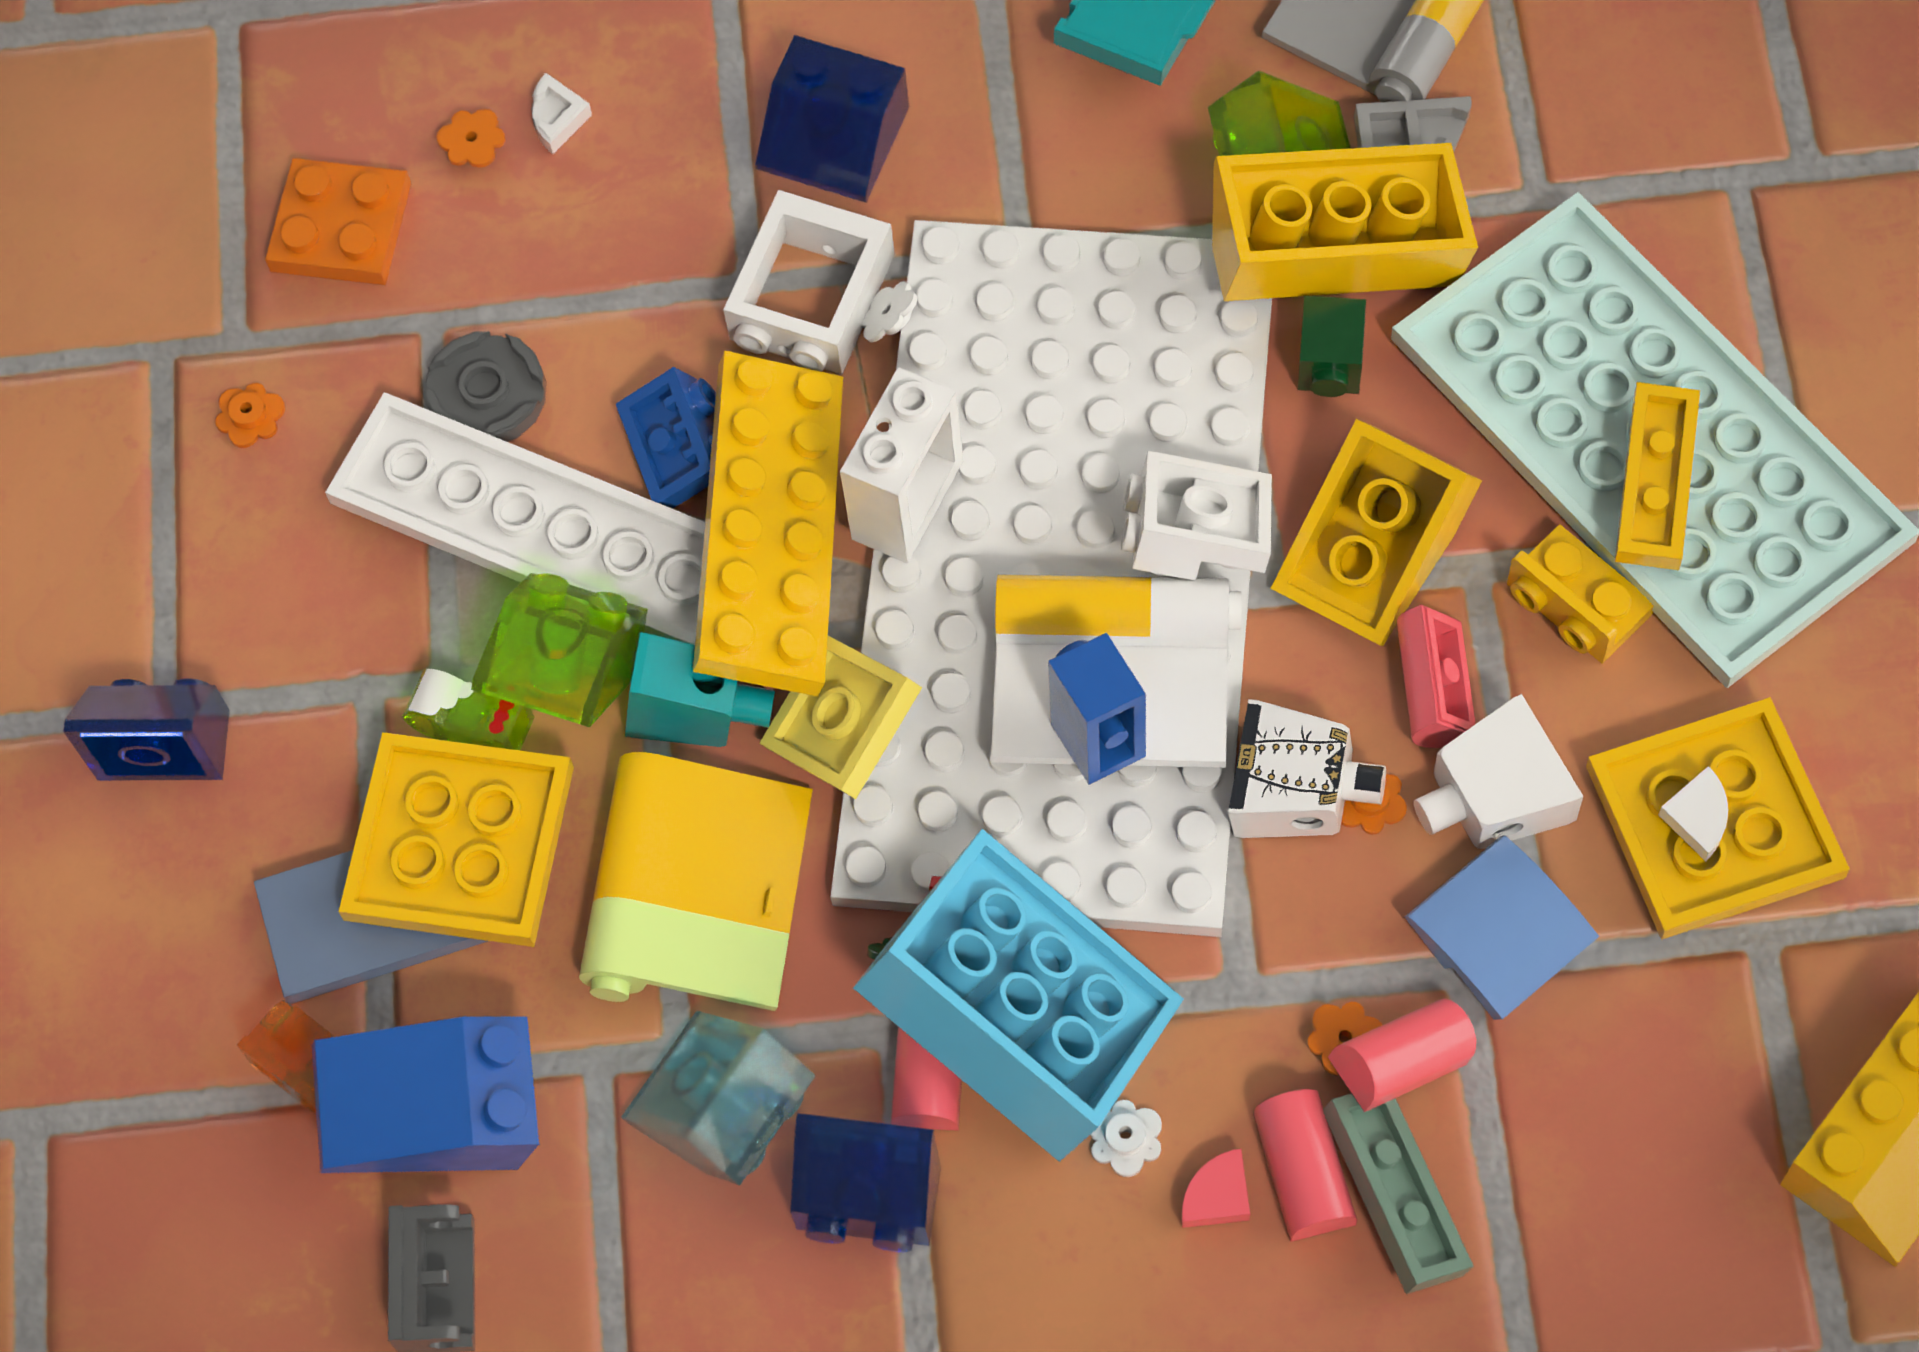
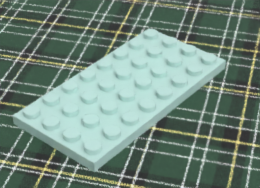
[1391,192,1919,688]

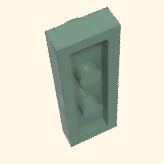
[1323,1094,1474,1294]

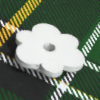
[861,281,917,343]
[1090,1100,1162,1177]

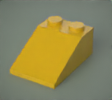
[1270,419,1482,646]

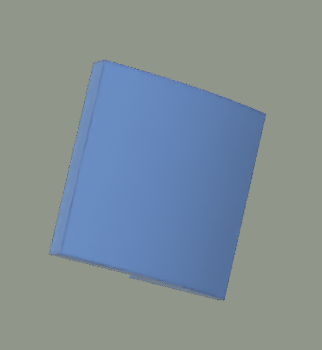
[1405,835,1599,1020]

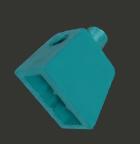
[625,632,775,747]

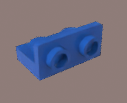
[616,367,716,509]

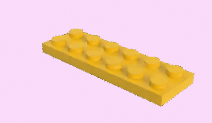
[693,351,843,697]

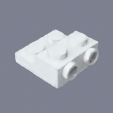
[1121,451,1272,581]

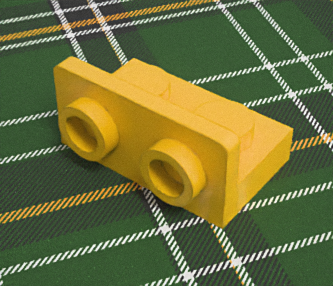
[1507,524,1654,664]

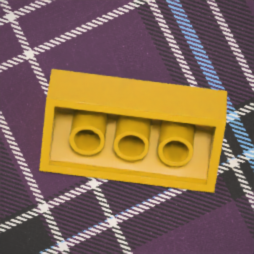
[1212,143,1478,301]
[1780,992,1919,1267]

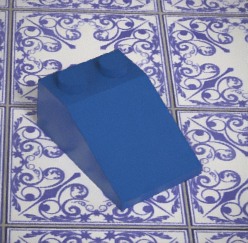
[312,1017,539,1173]

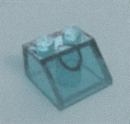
[621,1010,816,1185]

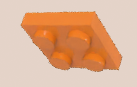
[265,158,411,285]

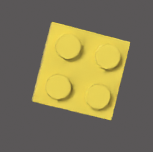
[759,636,922,799]

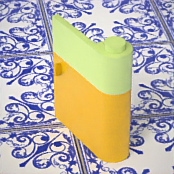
[579,752,813,1011]

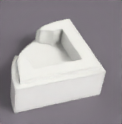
[532,73,592,154]
[1659,766,1728,861]

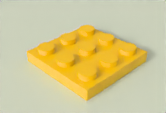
[1586,697,1850,940]
[338,732,574,947]

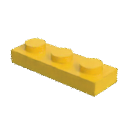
[1615,382,1700,570]

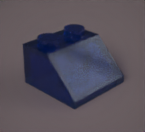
[755,35,909,203]
[63,679,230,781]
[791,1113,941,1252]

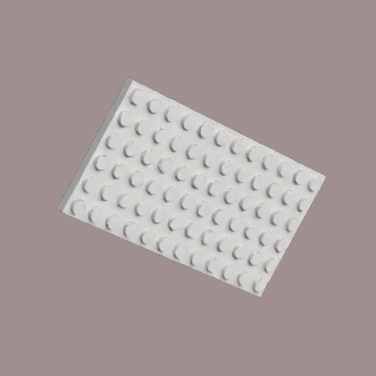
[831,220,1272,937]

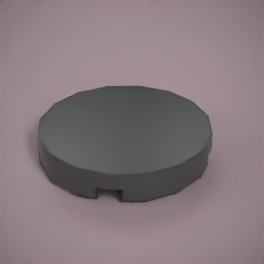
[423,331,546,442]

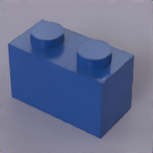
[1048,632,1146,785]

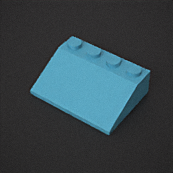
[853,829,1184,1162]

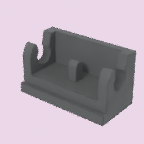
[388,1204,475,1352]

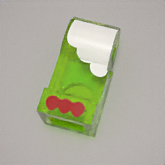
[403,669,535,750]

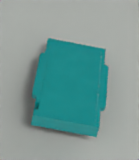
[1054,0,1216,86]

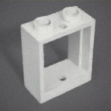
[724,190,895,375]
[840,367,963,563]

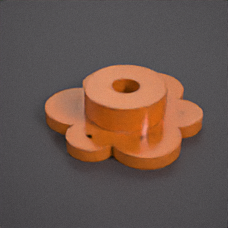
[436,109,506,168]
[215,383,285,448]
[1341,763,1407,835]
[1307,1001,1382,1076]

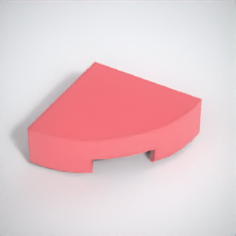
[1182,1149,1250,1228]

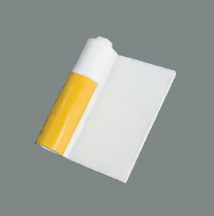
[991,574,1242,768]

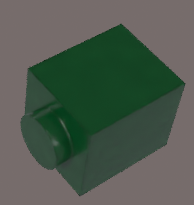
[1298,296,1366,397]

